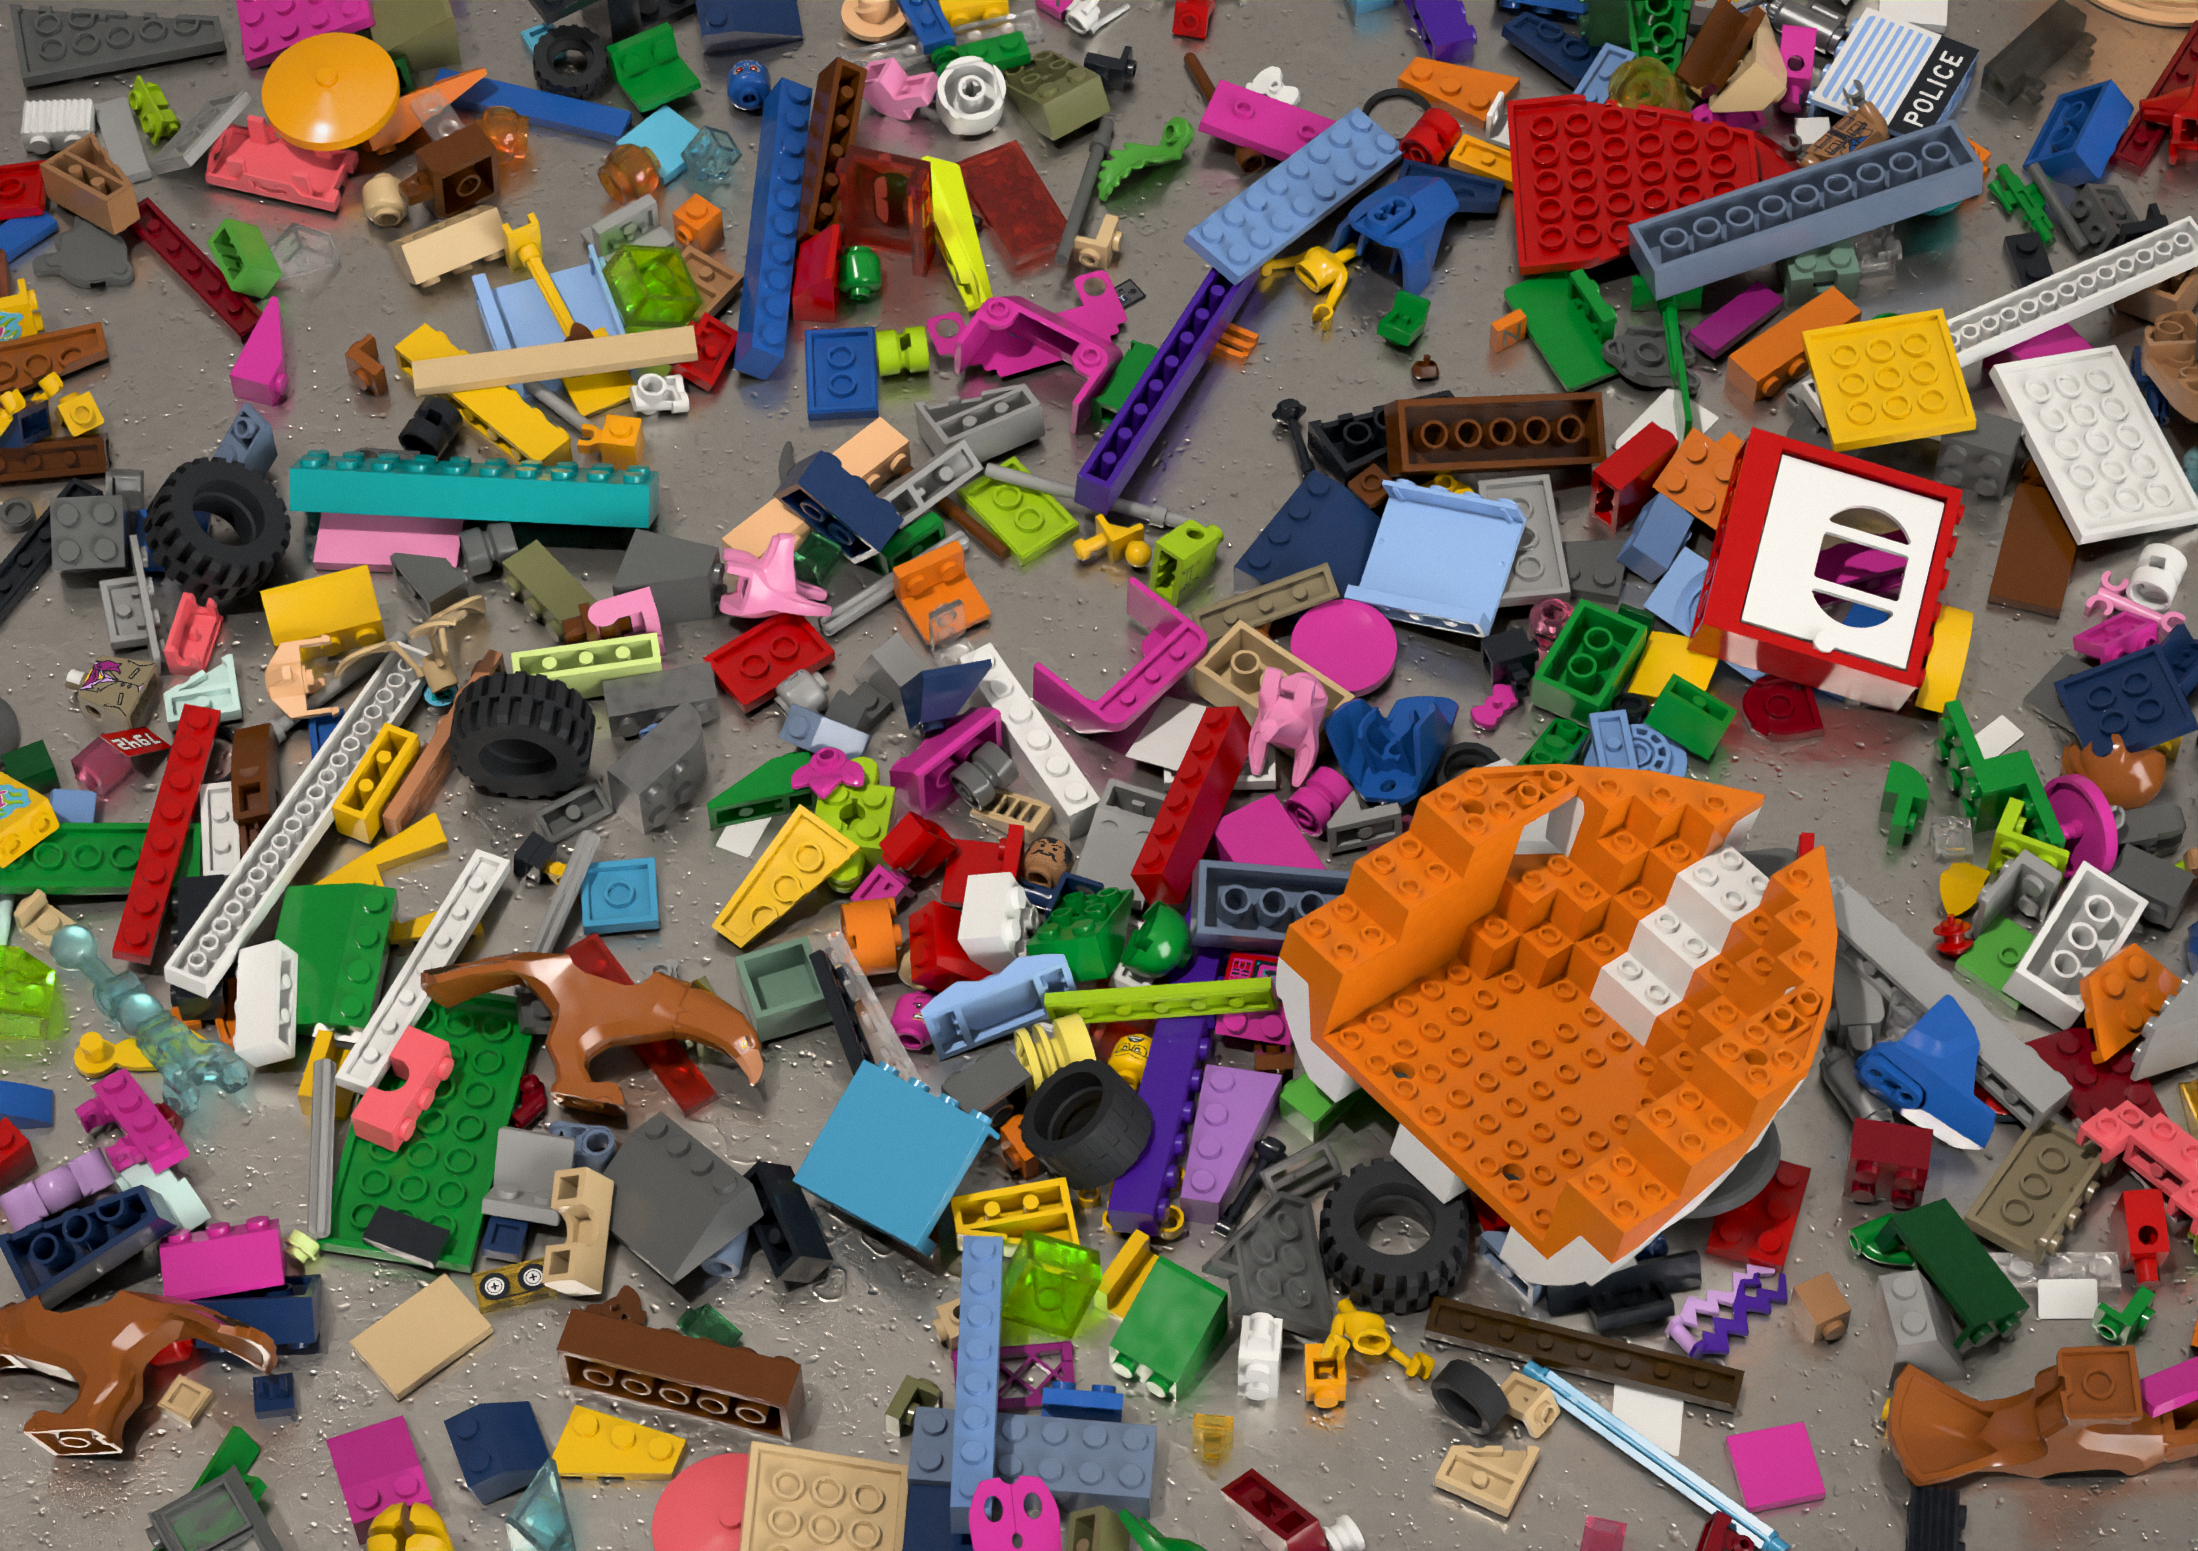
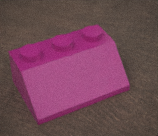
[889,707,1003,817]
[159,1216,286,1301]

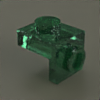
[794,531,844,586]
[676,1303,743,1347]

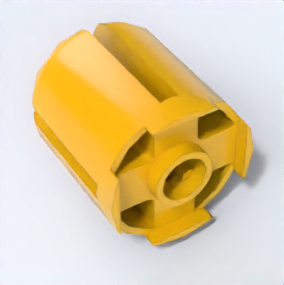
[366,1502,456,1551]

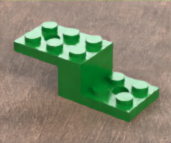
[1934,699,2066,849]

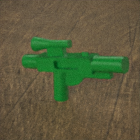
[1987,164,2056,248]

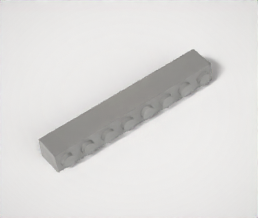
[1832,884,2073,1133]

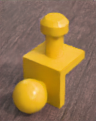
[1072,513,1152,568]

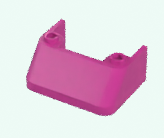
[954,295,1123,435]
[1033,576,1207,734]

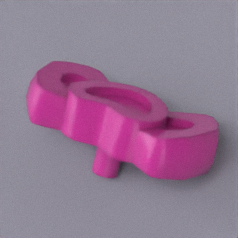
[1470,684,1519,731]

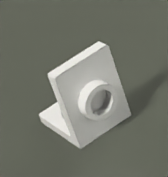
[1485,91,1510,150]

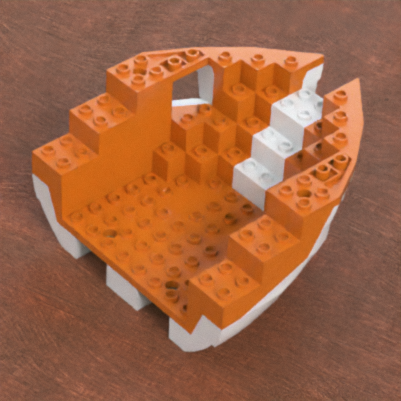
[1276,764,1838,1286]

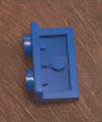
[1041,1381,1124,1423]

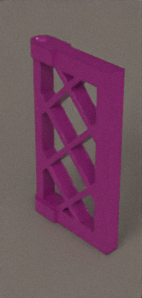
[951,1340,1076,1413]

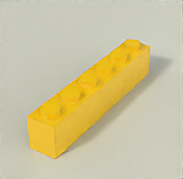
[394,323,573,466]

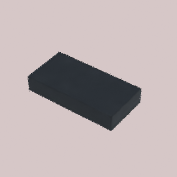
[362,1205,451,1269]

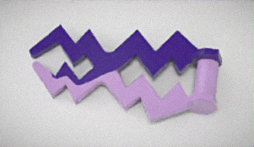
[1665,1264,1788,1360]

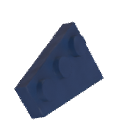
[1501,11,1602,89]
[1397,159,1505,213]

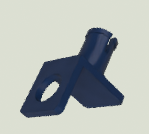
[2130,346,2170,426]
[1019,872,1104,920]

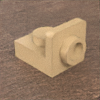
[14,889,78,956]
[1500,1371,1560,1438]

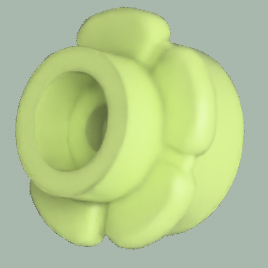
[283,1229,320,1264]

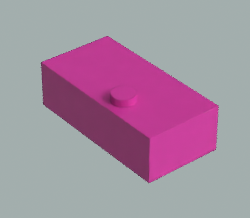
[1208,793,1327,870]

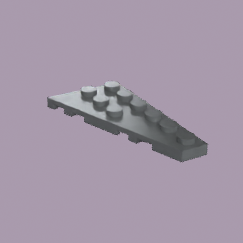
[10,4,226,87]

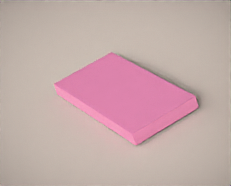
[313,512,466,572]

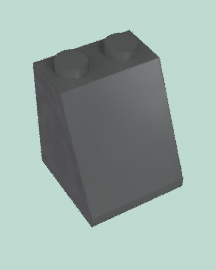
[612,529,727,625]

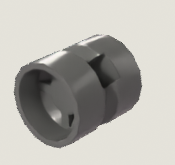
[458,521,518,577]
[948,741,1019,811]

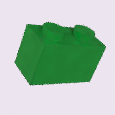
[1644,673,1737,760]

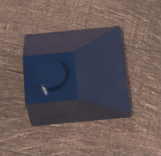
[899,659,992,734]

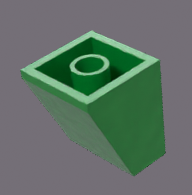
[1109,1255,1228,1402]

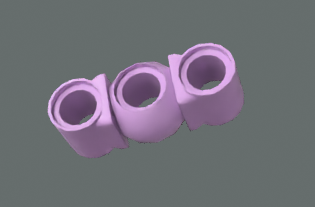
[0,1147,116,1233]

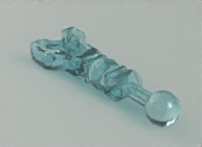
[49,924,248,1118]

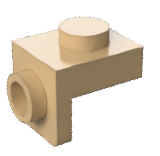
[1074,214,1124,270]

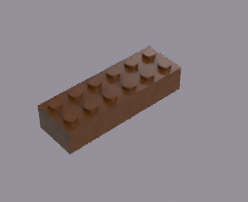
[1384,391,1607,477]
[556,1308,805,1443]

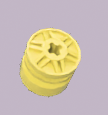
[1014,1013,1096,1094]

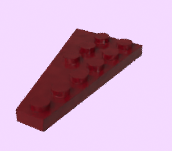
[2025,1023,2191,1223]

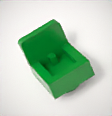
[1376,290,1431,346]
[2091,1286,2156,1345]

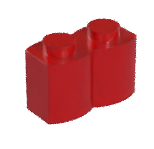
[878,811,958,878]

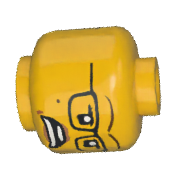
[1107,1034,1152,1091]

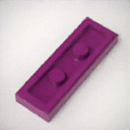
[1688,281,1784,359]

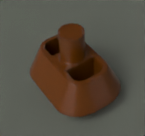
[1411,354,1440,379]

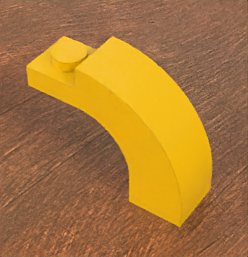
[1914,605,1973,713]

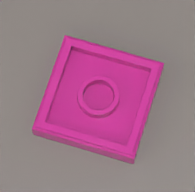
[1725,1421,1826,1513]

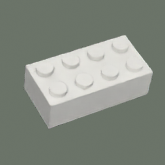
[2002,861,2149,1030]

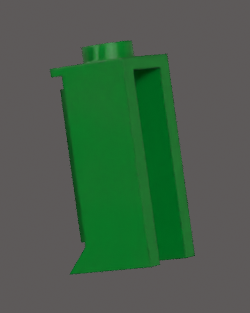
[1091,340,1159,427]

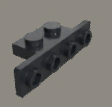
[1545,1250,1702,1331]

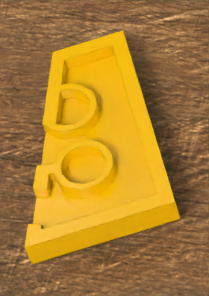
[545,1405,688,1481]

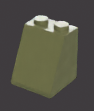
[363,0,461,73]

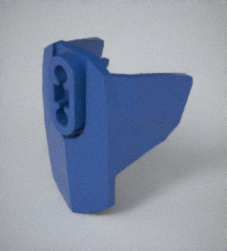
[1329,176,1459,296]
[1323,696,1459,807]
[1853,994,1996,1149]

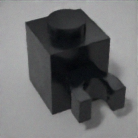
[1481,627,1539,699]

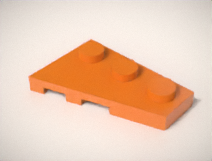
[1397,57,1521,130]

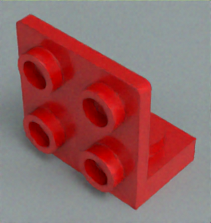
[941,824,1025,907]

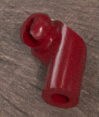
[511,1074,547,1129]

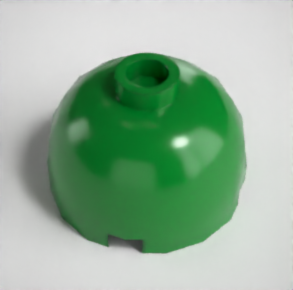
[1121,900,1192,979]

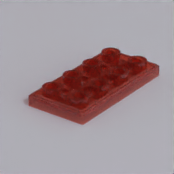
[955,140,1067,267]

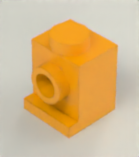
[1304,1343,1346,1408]

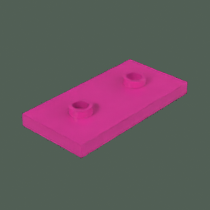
[1198,79,1337,161]

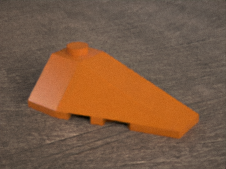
[360,67,487,156]

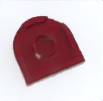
[1741,675,1824,742]

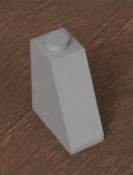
[853,632,930,731]

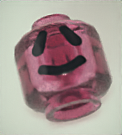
[1527,598,1574,652]

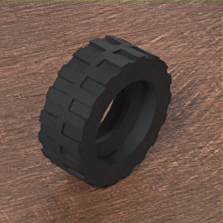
[533,24,608,100]

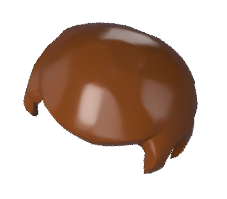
[2061,734,2167,810]

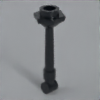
[1272,398,1316,481]
[1214,1136,1288,1238]

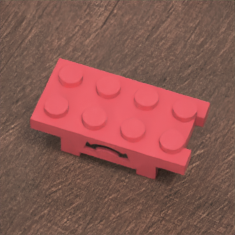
[205,115,359,212]

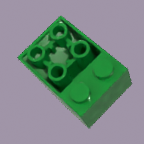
[1026,887,1135,982]

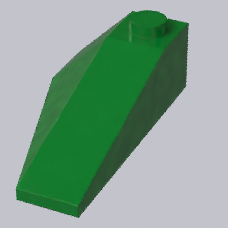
[1616,0,1691,104]

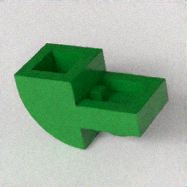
[1880,760,1929,848]

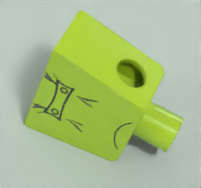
[1149,519,1224,608]

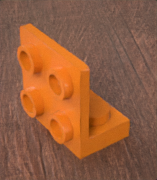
[892,540,991,645]

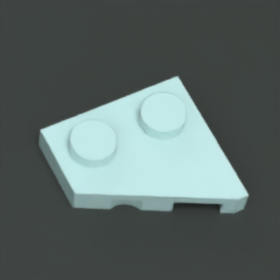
[163,654,243,731]

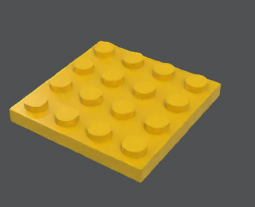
[1801,308,1977,452]

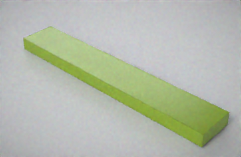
[1044,977,1279,1025]

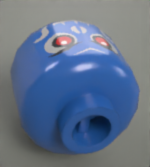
[727,60,771,111]

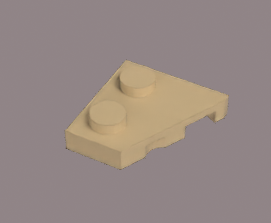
[1434,1445,1540,1517]

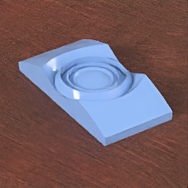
[1643,547,1792,682]
[920,954,1077,1061]

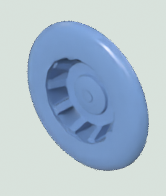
[1583,723,1687,777]

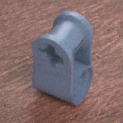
[548,1121,618,1175]

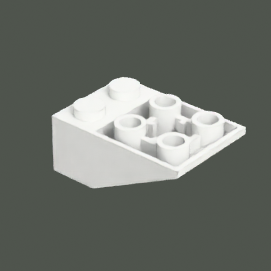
[957,872,1044,974]

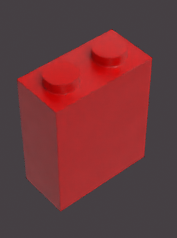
[1589,421,1679,534]
[909,900,994,993]

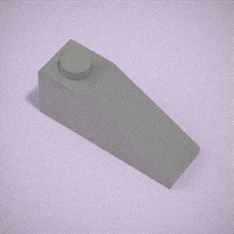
[876,439,984,530]

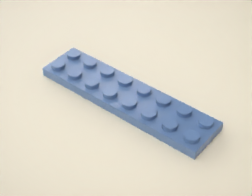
[1183,107,1406,285]

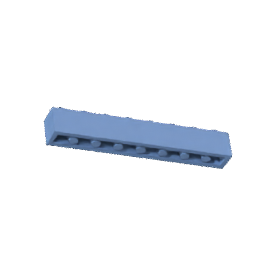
[950,1236,1004,1534]

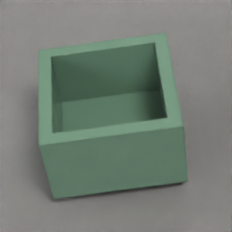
[734,936,832,1042]

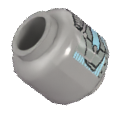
[774,669,830,718]

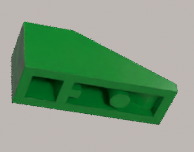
[707,751,818,830]

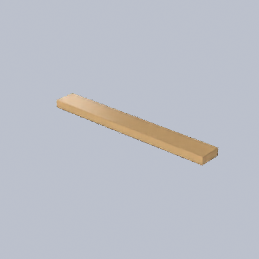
[411,325,698,397]

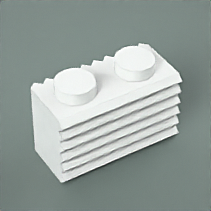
[21,98,97,154]

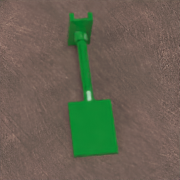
[1630,276,1703,447]

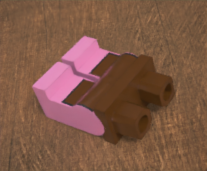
[561,586,666,656]

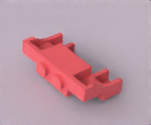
[2075,1100,2198,1236]

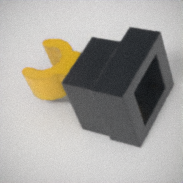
[513,831,567,886]

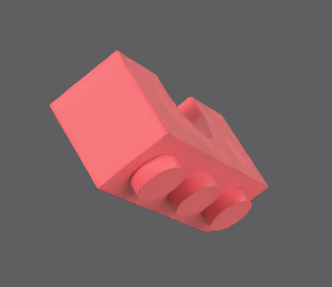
[351,1025,454,1152]

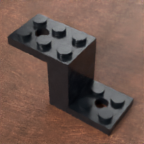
[528,0,696,46]

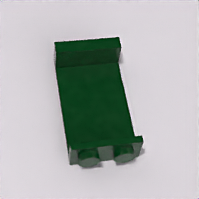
[1873,1198,2030,1350]

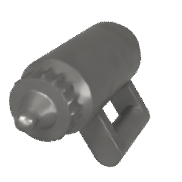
[1761,0,1848,55]
[1819,1045,1895,1123]

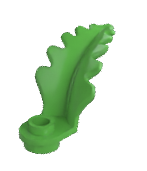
[1097,116,1194,201]

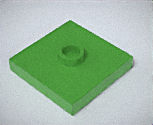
[1954,913,2034,1011]

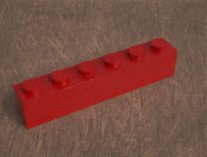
[1130,706,1252,905]

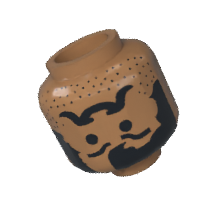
[1020,836,1075,889]

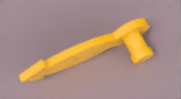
[74,1029,215,1078]

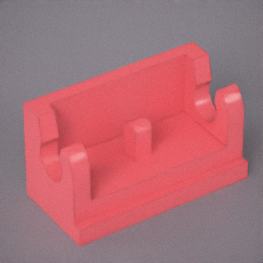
[164,592,224,677]

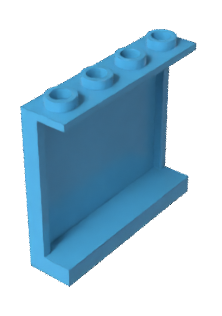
[792,1060,1001,1258]

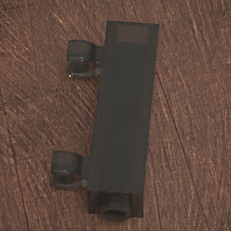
[1980,0,2097,107]

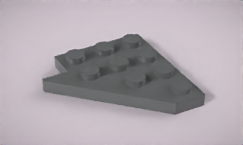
[1201,1191,1333,1341]

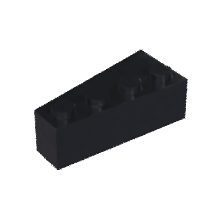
[1307,390,1455,493]

